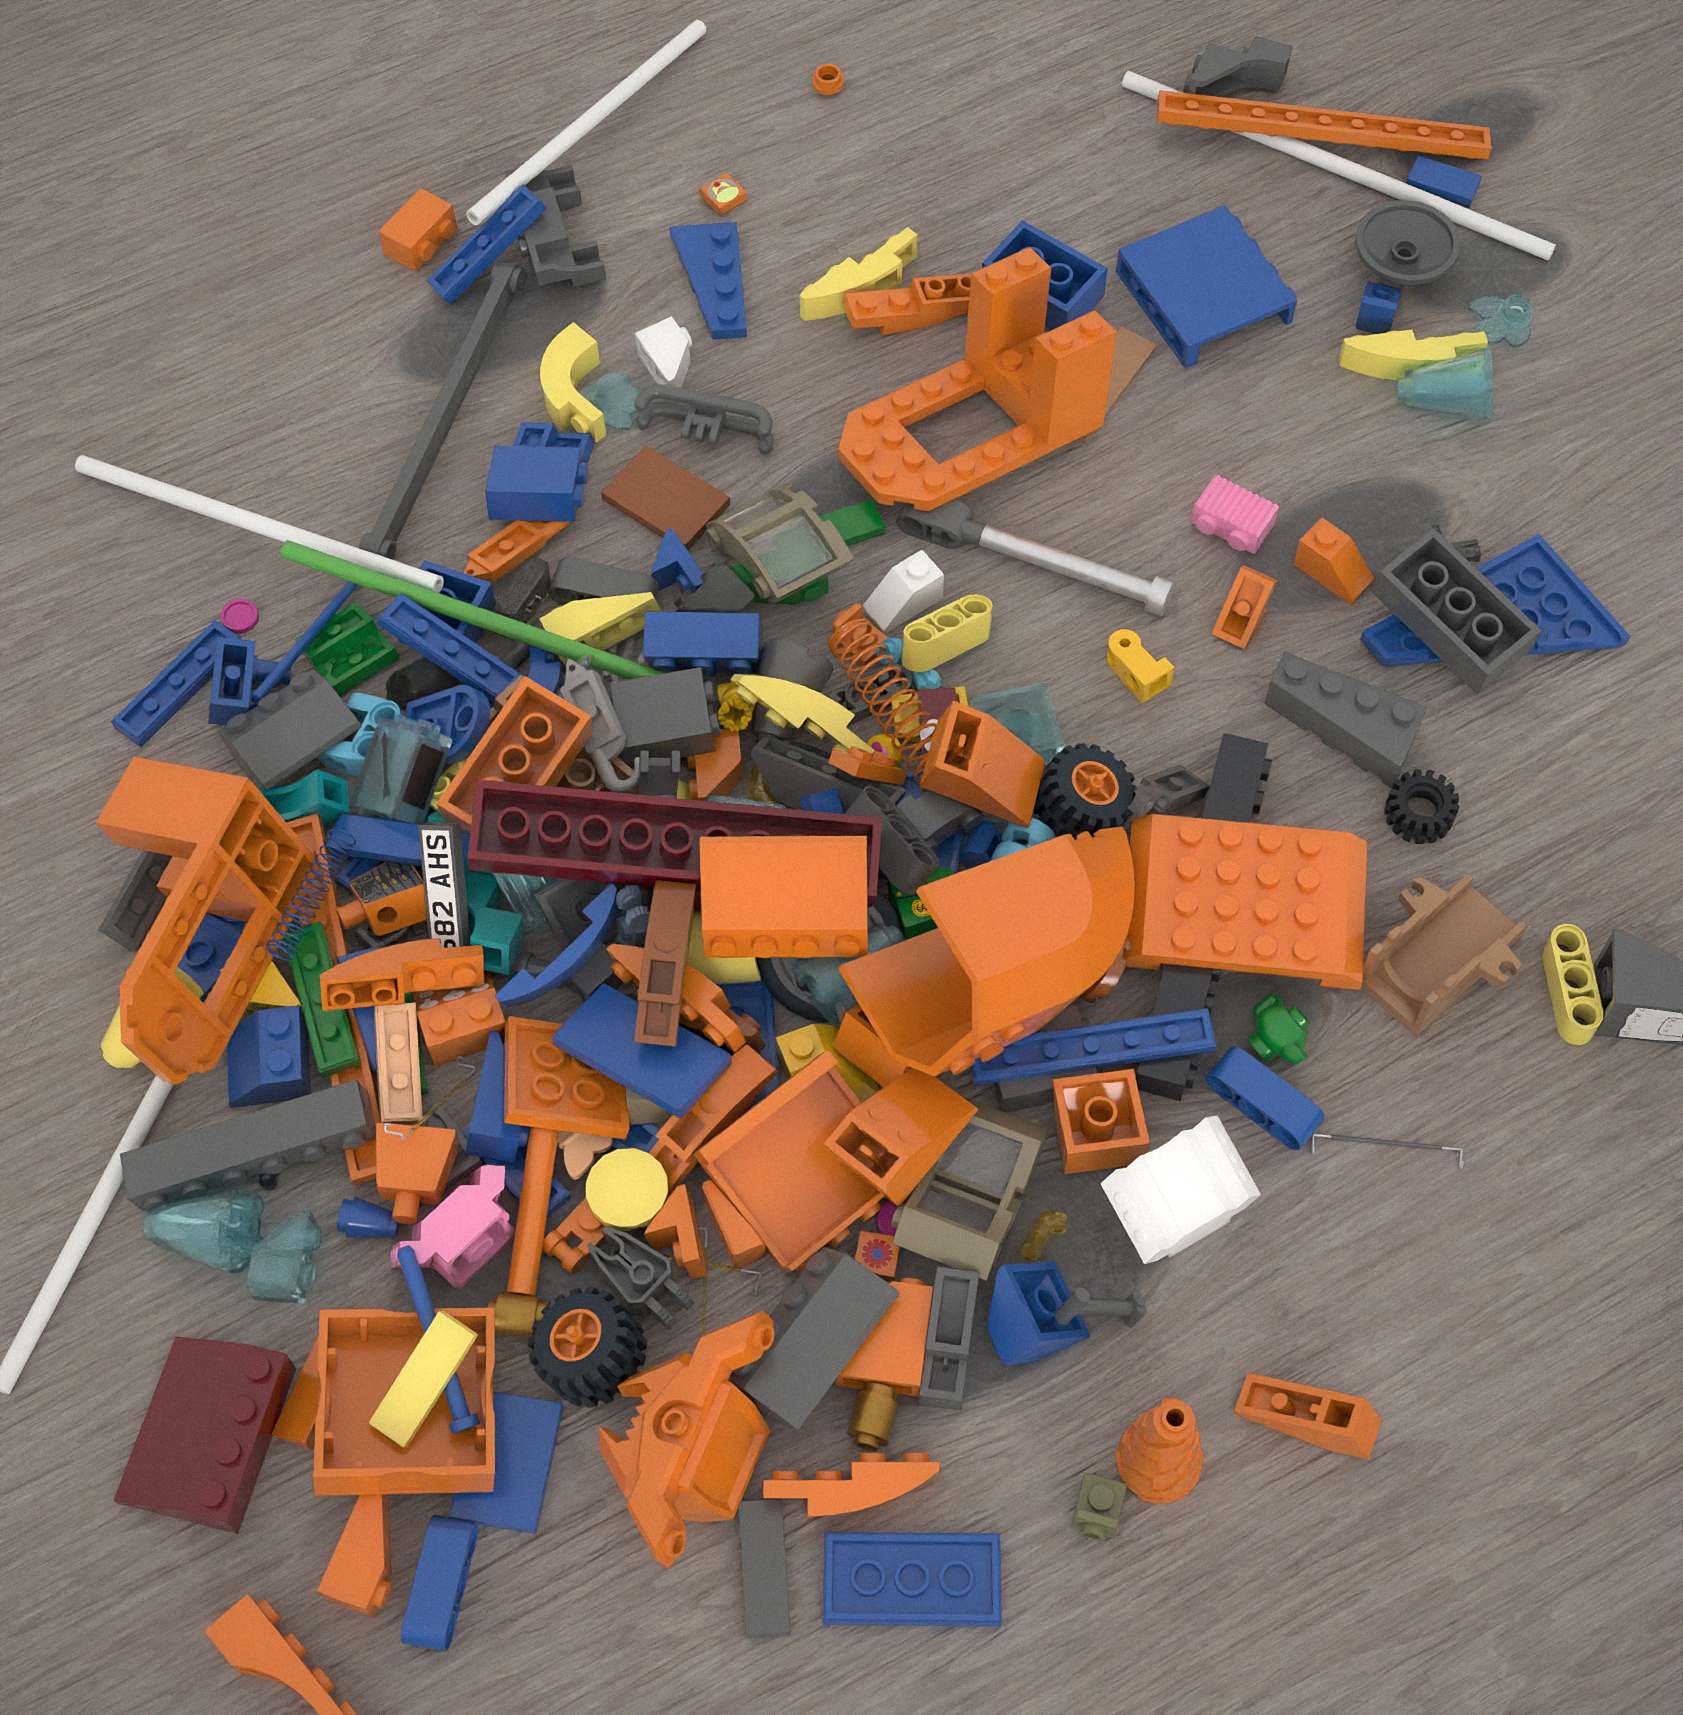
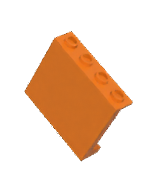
[693,1049,885,1274]

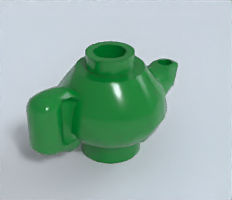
[1248,993,1310,1064]

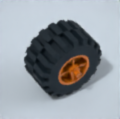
[1033,743,1137,840]
[528,1287,647,1408]

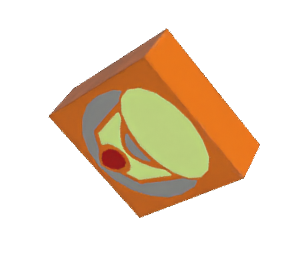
[699,172,747,216]

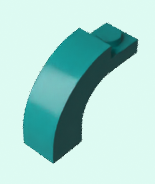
[257,769,350,827]

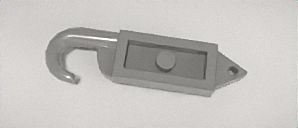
[560,659,639,793]

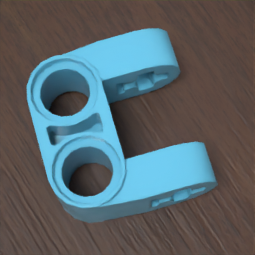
[318,692,405,777]

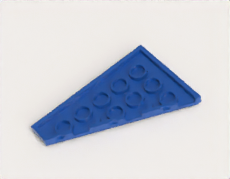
[1360,534,1630,666]

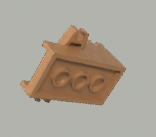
[1361,873,1527,1037]

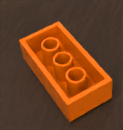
[436,676,594,833]

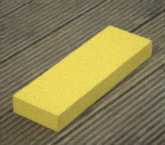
[369,1311,478,1448]

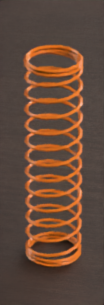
[828,619,937,793]

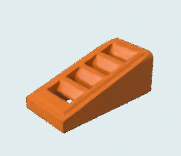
[702,1179,766,1269]

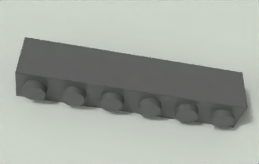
[120,1079,376,1212]

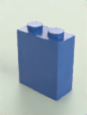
[485,446,588,522]

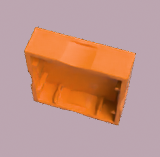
[313,1308,495,1496]

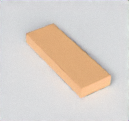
[373,1003,423,1125]

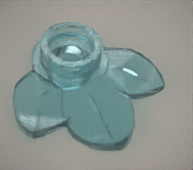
[1468,294,1534,348]
[580,372,650,429]

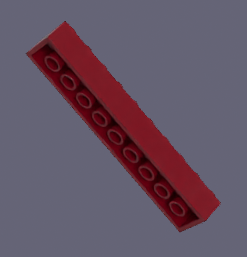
[468,779,882,907]

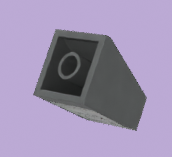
[1594,929,1683,1045]

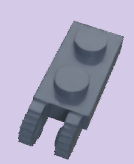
[615,885,650,948]

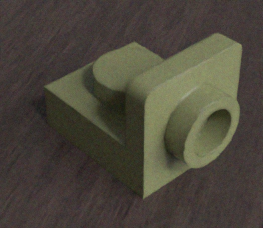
[1071,1472,1127,1541]

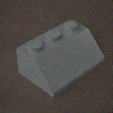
[218,669,362,790]

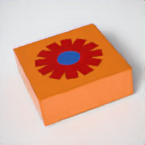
[855,1231,900,1281]

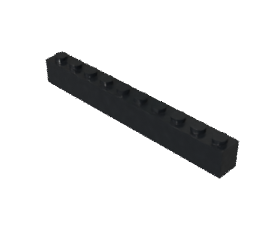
[1136,733,1272,1101]

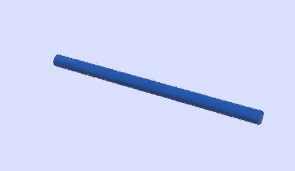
[251,581,359,703]

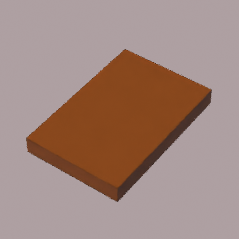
[601,445,730,551]

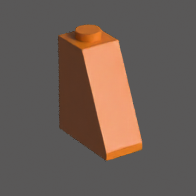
[835,1278,933,1398]

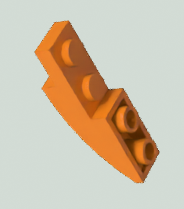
[842,273,971,335]
[320,938,484,1011]
[606,944,746,1053]
[649,1044,778,1196]
[762,1453,940,1517]

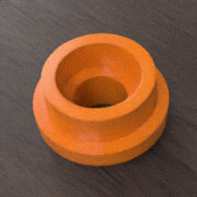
[812,63,845,95]

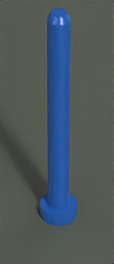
[397,1245,480,1434]

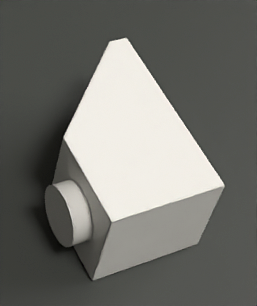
[635,316,692,403]
[862,550,944,634]

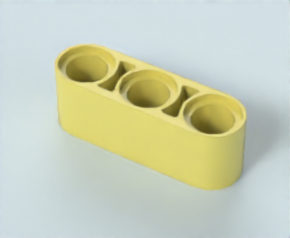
[901,594,993,672]
[1542,924,1604,1045]

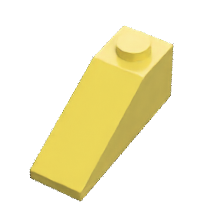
[539,592,662,667]

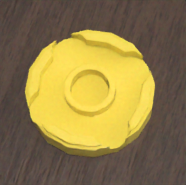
[586,1148,669,1231]

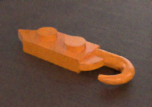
[464,520,570,582]

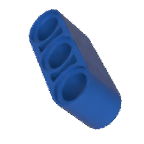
[1205,1046,1325,1150]
[401,1515,478,1652]

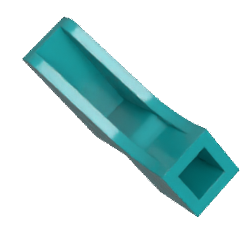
[422,870,524,975]

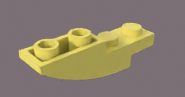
[799,227,917,321]
[1338,330,1488,382]
[730,674,875,753]

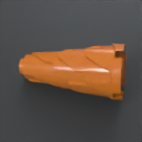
[1116,1398,1204,1504]

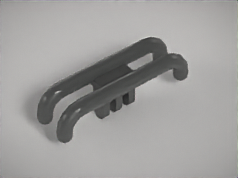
[634,384,774,454]

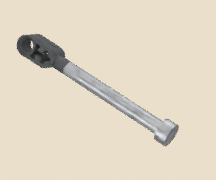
[896,499,1175,616]

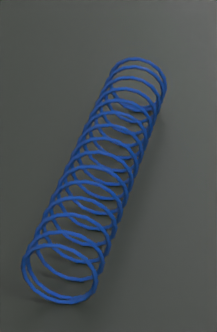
[266,828,356,961]

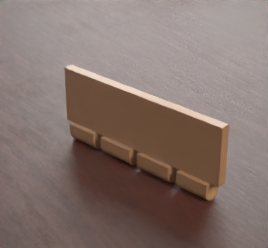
[1077,324,1157,444]

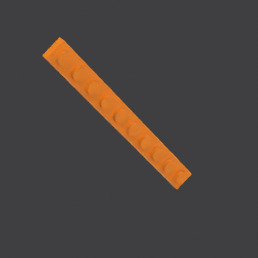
[1157,90,1492,160]
[286,813,380,1186]

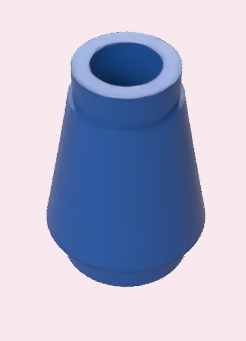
[336,1196,399,1238]

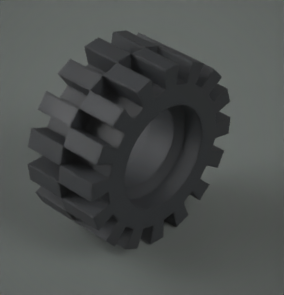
[1384,769,1460,844]

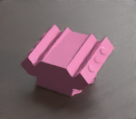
[390,1165,515,1289]

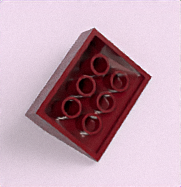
[113,1336,297,1534]

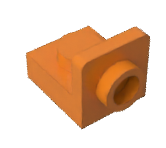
[832,603,888,666]

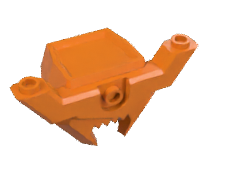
[599,1310,774,1569]

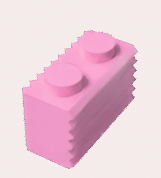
[1191,475,1279,554]

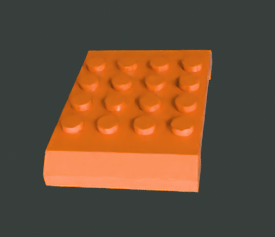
[1122,814,1367,990]

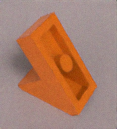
[1211,565,1278,650]
[644,1184,708,1280]

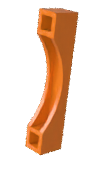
[204,1593,358,1715]

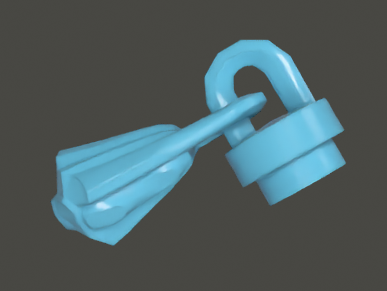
[877,637,942,689]

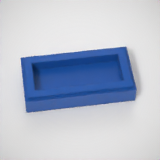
[1406,155,1482,208]

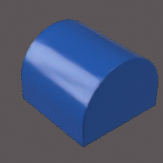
[959,820,1002,869]

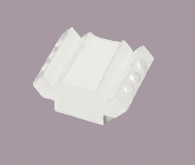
[1101,1116,1261,1264]

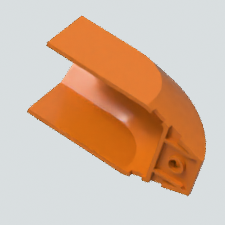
[838,826,1135,1077]

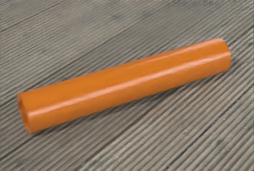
[507,1128,558,1296]

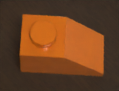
[1293,518,1375,605]

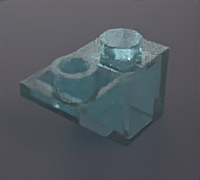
[246,1210,322,1304]

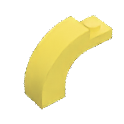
[540,322,607,443]

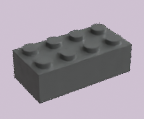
[1371,528,1542,695]

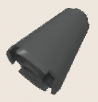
[751,639,834,743]

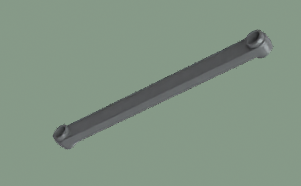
[359,262,526,560]

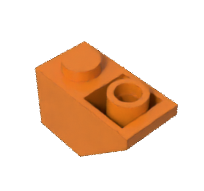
[687,728,743,802]

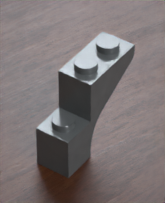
[1183,36,1293,97]

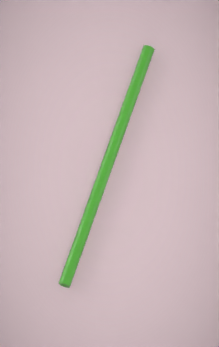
[281,540,665,680]

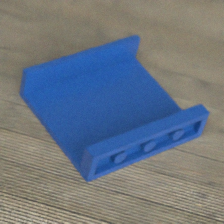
[1116,205,1297,368]

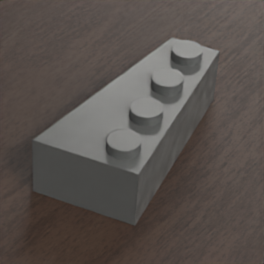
[1265,651,1427,788]

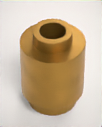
[488,1291,550,1338]
[847,1382,899,1451]

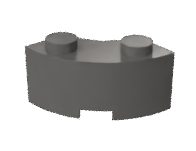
[896,790,984,853]

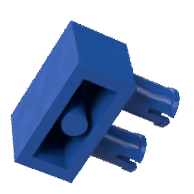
[208,637,292,725]

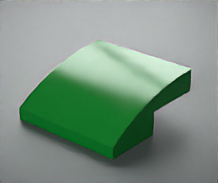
[294,602,400,696]

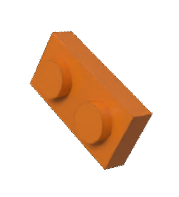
[828,746,908,786]

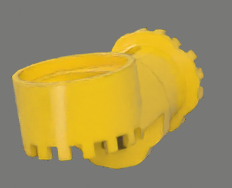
[717,681,755,732]

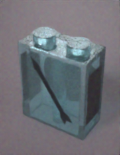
[349,715,453,825]

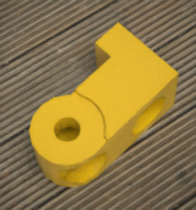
[1107,629,1174,704]

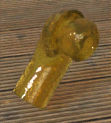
[748,764,783,808]
[1020,1209,1068,1262]

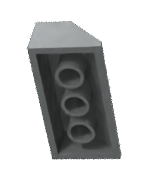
[728,1247,900,1431]

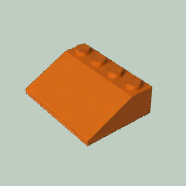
[699,836,868,958]

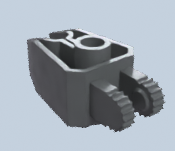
[587,1227,695,1329]

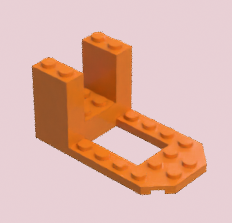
[838,247,1117,511]
[96,757,321,1085]

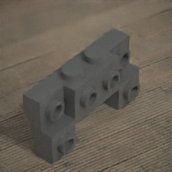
[505,165,606,287]

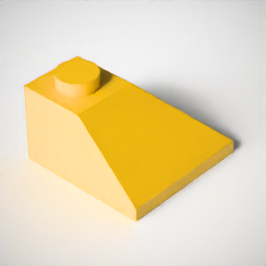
[776,1024,879,1103]

